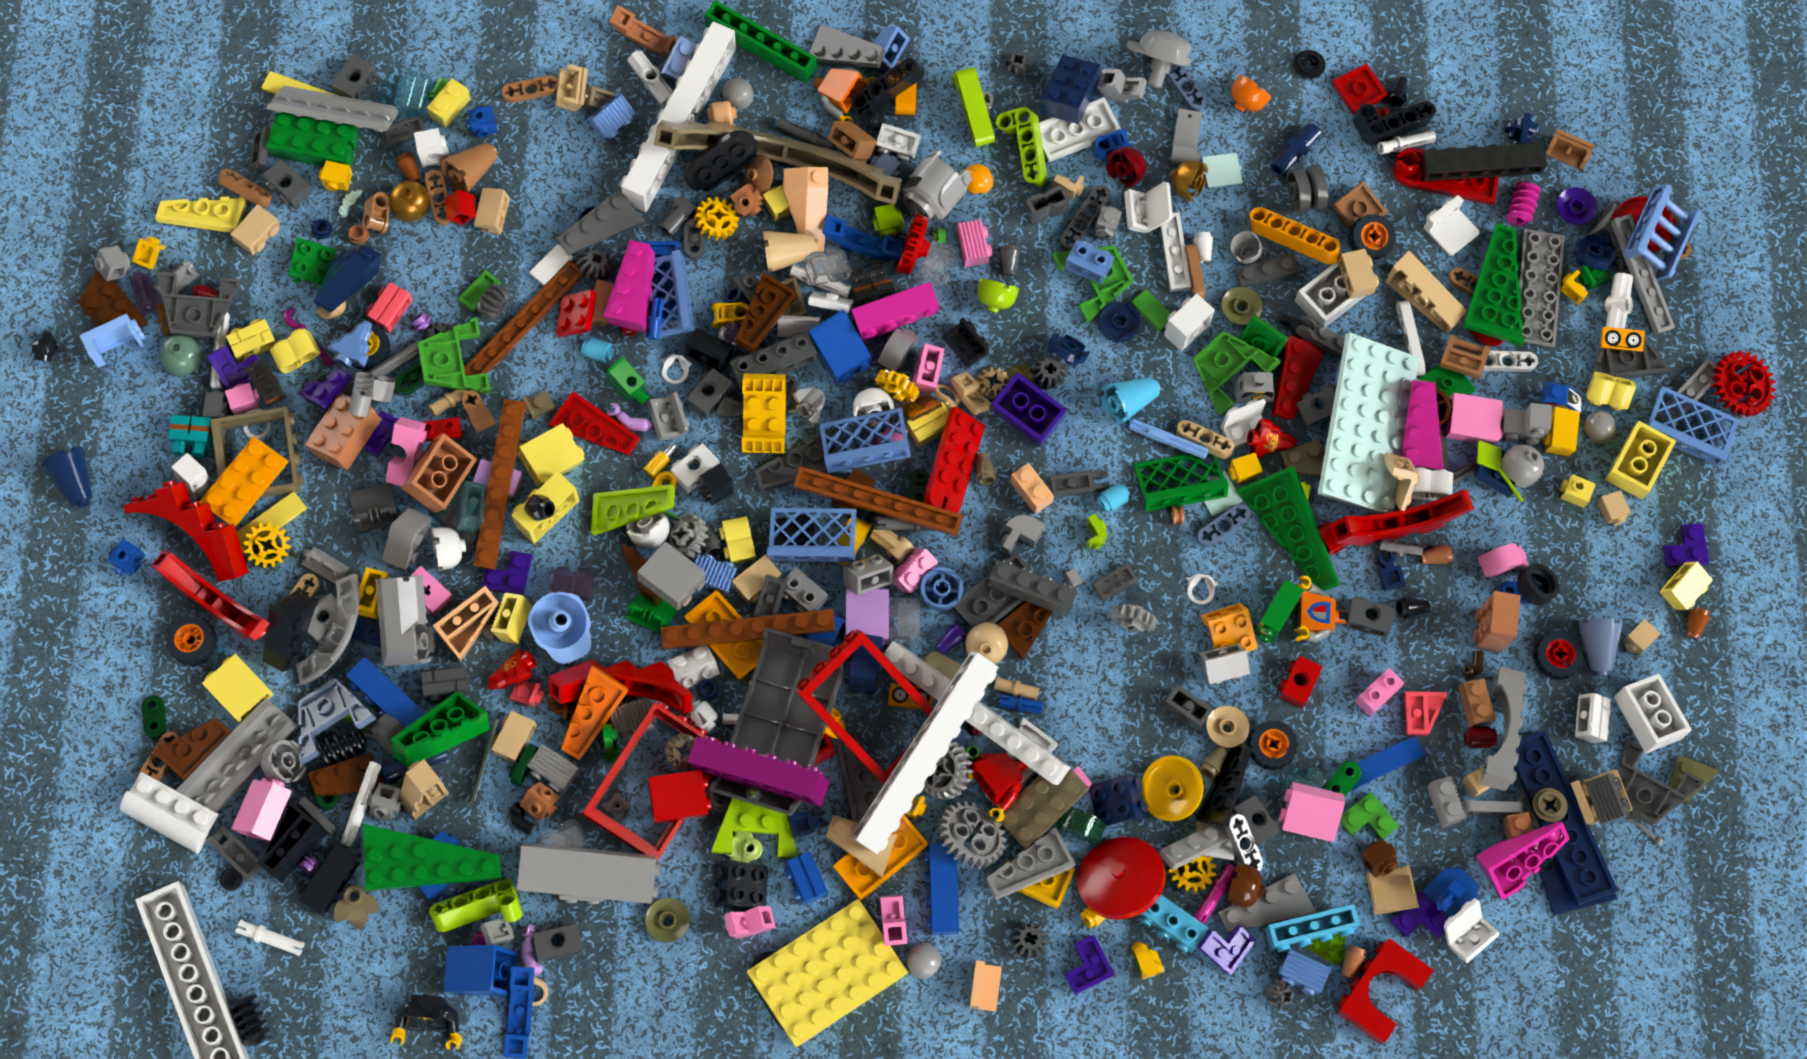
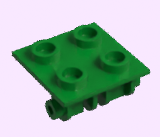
[288,237,336,285]
[625,592,677,635]

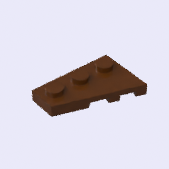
[998,601,1053,660]
[307,752,384,796]

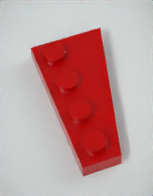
[1271,336,1325,420]
[548,391,641,456]

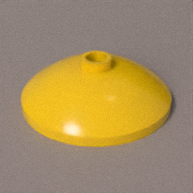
[1142,755,1204,822]

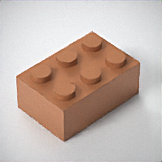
[304,393,382,471]
[401,433,477,513]
[1473,591,1521,653]

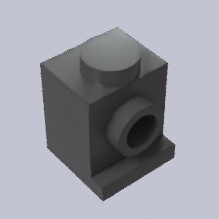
[203,391,230,419]

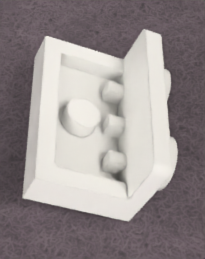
[875,123,921,161]
[667,645,720,689]

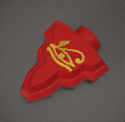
[1247,418,1297,458]
[488,649,537,690]

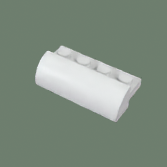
[120,772,219,854]

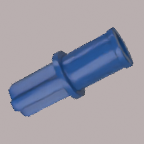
[645,298,664,340]
[999,694,1043,714]

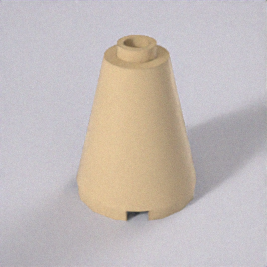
[763,231,820,272]

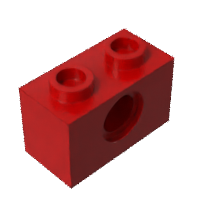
[1278,655,1323,709]

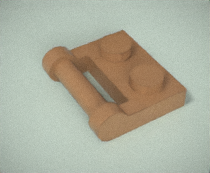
[1440,334,1491,380]

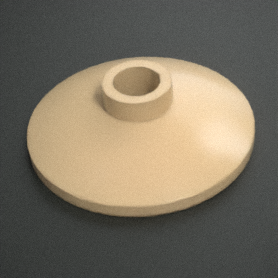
[1206,706,1250,748]

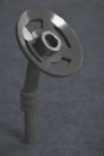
[1586,202,1627,274]

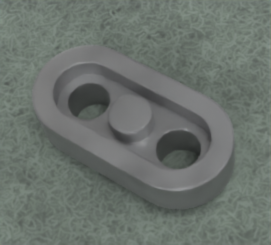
[684,219,705,260]

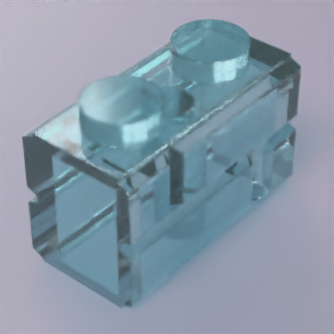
[394,70,432,117]
[456,481,486,533]

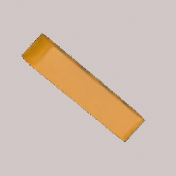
[1250,207,1340,265]

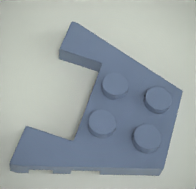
[298,678,376,764]

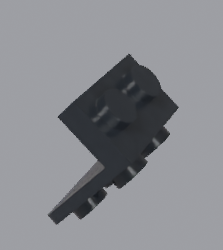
[713,860,768,909]

